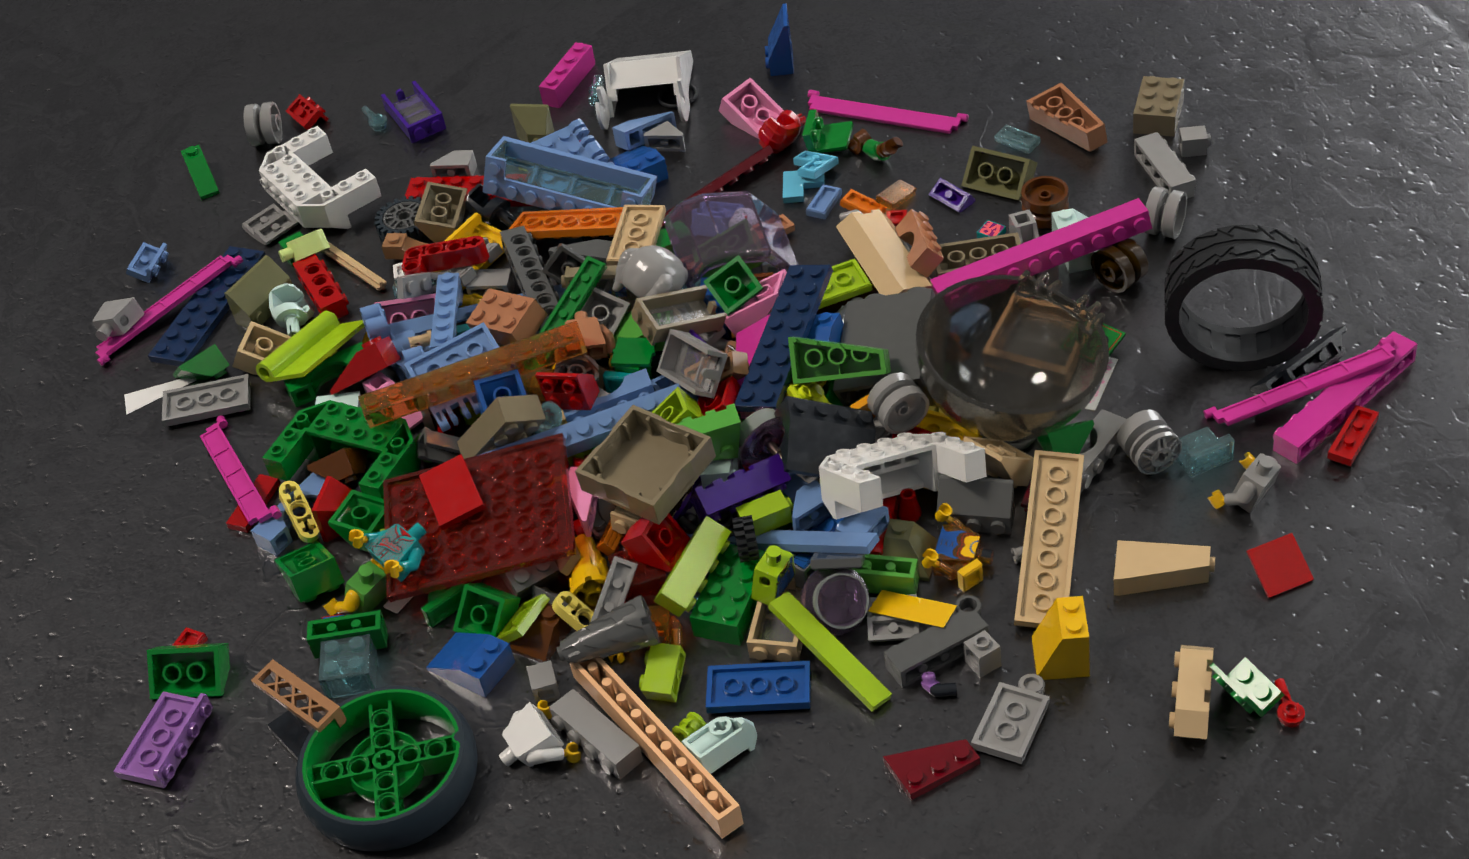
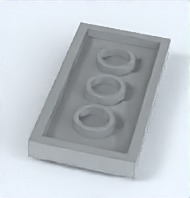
[162,374,251,427]

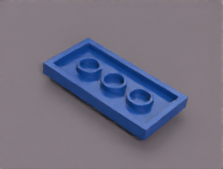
[706,661,811,714]

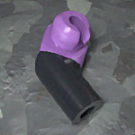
[921,672,957,697]

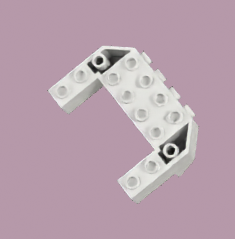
[259,126,381,229]
[819,432,987,520]

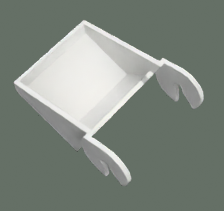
[595,50,693,130]

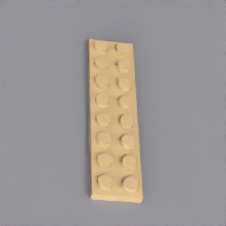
[1014,450,1084,628]

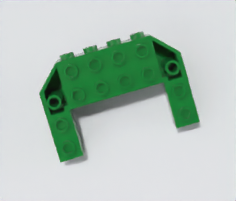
[262,400,421,501]

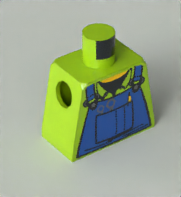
[751,545,795,606]

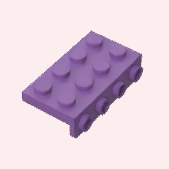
[113,691,213,788]

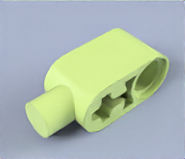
[278,228,330,263]

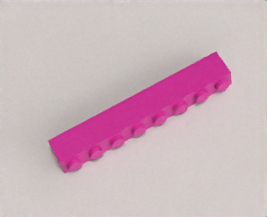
[1273,331,1417,464]

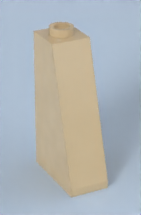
[1114,540,1215,596]

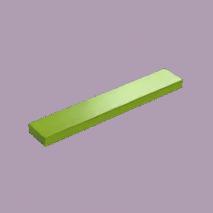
[768,591,892,712]

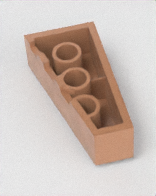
[1026,83,1108,151]

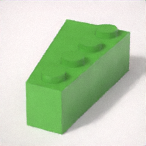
[788,337,891,384]
[677,403,741,461]

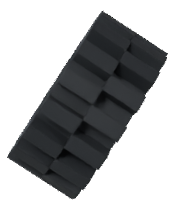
[732,515,760,563]

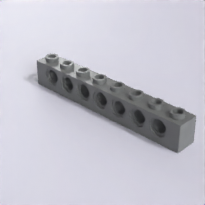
[500,226,559,333]

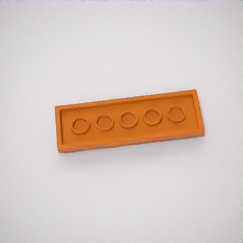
[509,207,623,240]

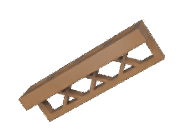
[251,659,347,732]

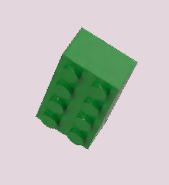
[690,544,766,646]

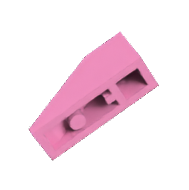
[564,467,598,537]

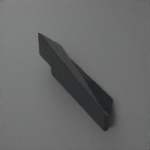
[1250,326,1347,394]

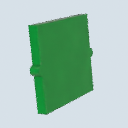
[611,337,657,367]

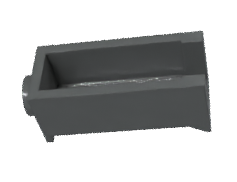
[416,427,461,464]

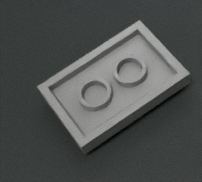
[971,682,1050,764]

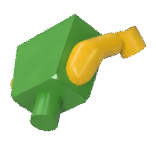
[323,558,393,616]

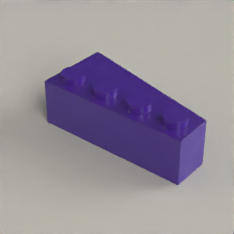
[689,454,791,522]

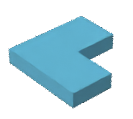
[793,150,839,179]
[783,170,825,203]

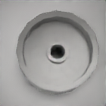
[244,102,283,147]
[1144,186,1187,239]
[867,372,929,434]

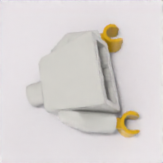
[499,700,581,767]

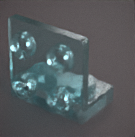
[1176,427,1235,478]

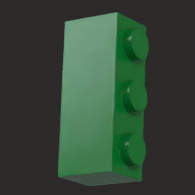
[307,610,388,659]

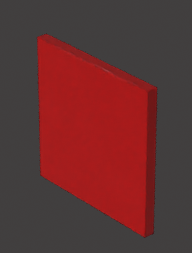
[1246,533,1314,598]

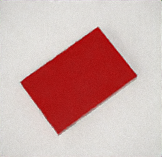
[419,454,486,530]

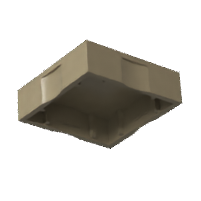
[575,405,716,525]

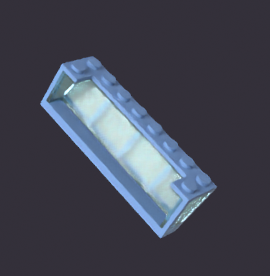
[483,136,657,210]

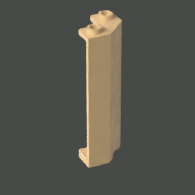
[836,209,934,295]

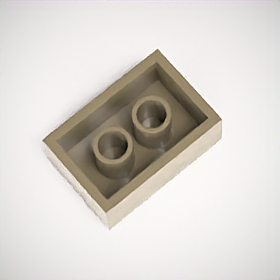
[1133,76,1184,137]

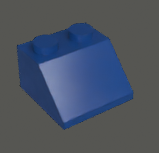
[473,369,527,415]

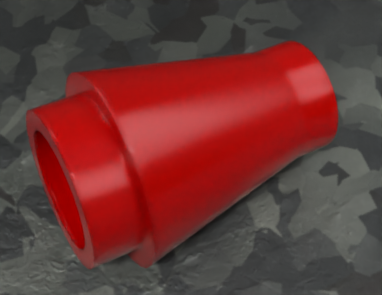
[898,488,922,522]

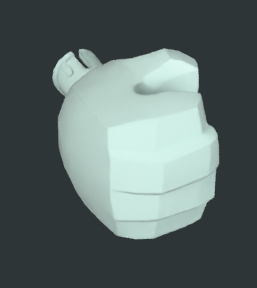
[269,283,314,337]

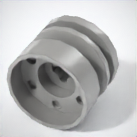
[1117,410,1182,475]

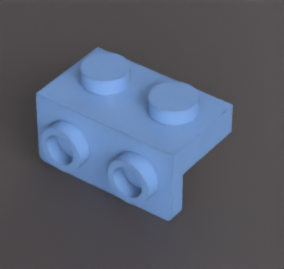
[126,242,169,283]

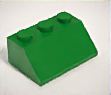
[147,643,230,699]

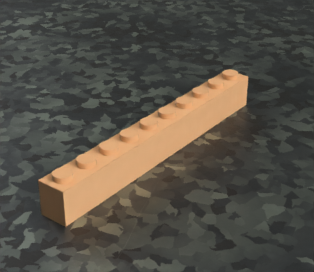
[569,657,744,839]

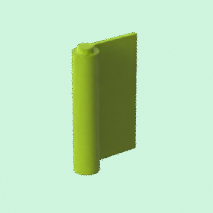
[256,311,365,382]

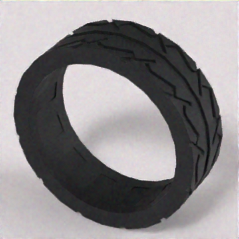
[1164,225,1324,371]

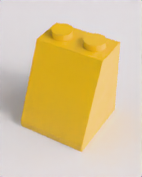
[1032,596,1090,680]

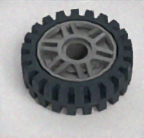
[375,196,429,243]

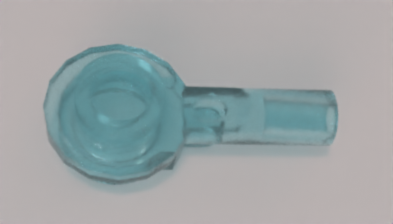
[361,106,388,131]

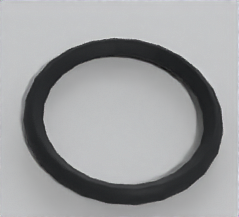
[657,83,698,109]

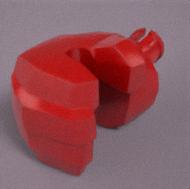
[758,110,806,154]

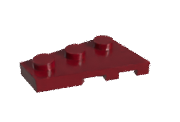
[883,739,981,800]

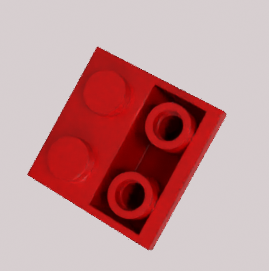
[535,372,600,410]

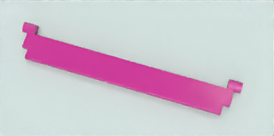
[808,90,969,134]
[95,255,243,366]
[1203,337,1396,426]
[200,416,282,525]

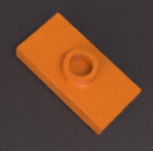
[840,189,887,214]

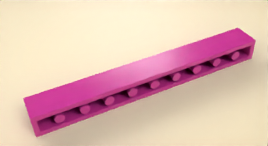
[930,198,1153,310]

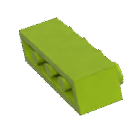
[654,516,731,617]

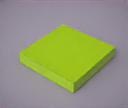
[497,594,550,643]

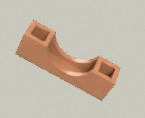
[895,209,944,278]

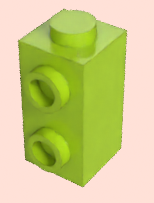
[735,490,794,536]

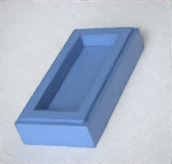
[806,184,842,219]

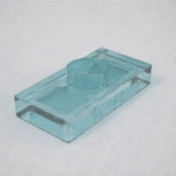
[994,125,1041,154]

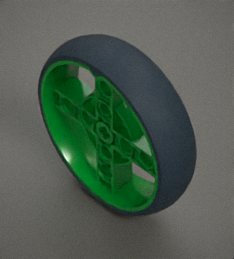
[295,686,478,851]

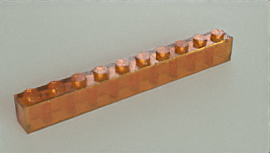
[358,320,587,428]

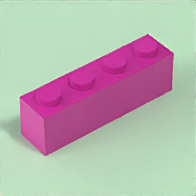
[539,42,596,108]

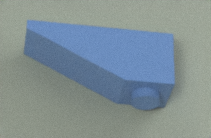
[612,111,677,151]

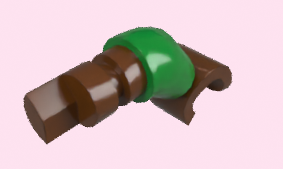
[848,128,903,162]

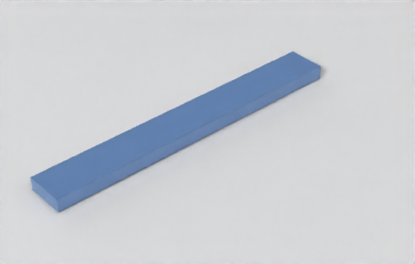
[727,529,879,554]

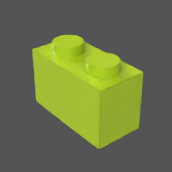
[639,643,686,702]

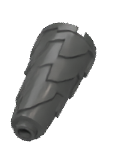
[557,595,660,664]

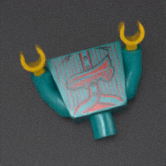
[349,522,427,582]

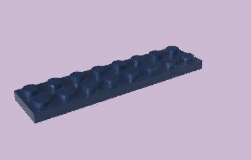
[148,246,266,367]
[734,265,833,412]

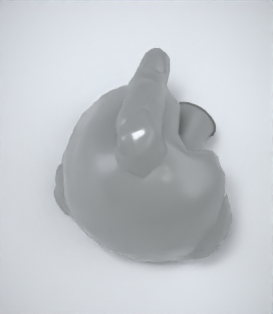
[612,245,688,298]

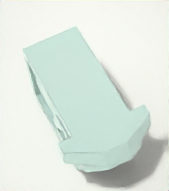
[681,716,757,774]

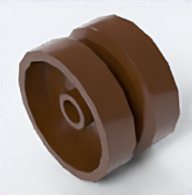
[1021,176,1069,229]

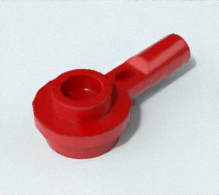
[1274,678,1305,727]

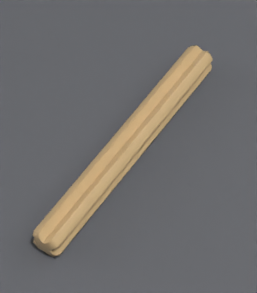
[322,242,387,291]

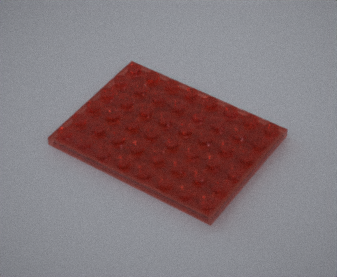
[383,433,577,602]

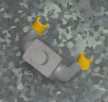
[1207,452,1282,513]

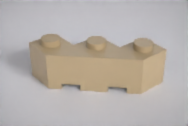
[1169,645,1214,739]

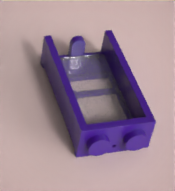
[381,81,446,143]

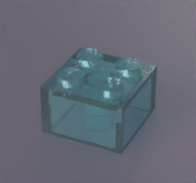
[319,634,377,699]

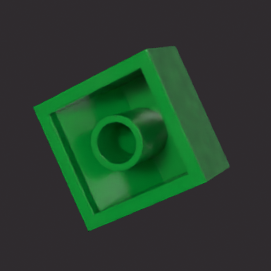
[453,583,521,637]

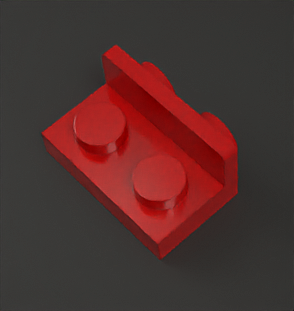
[286,94,329,130]

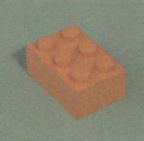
[466,288,548,350]

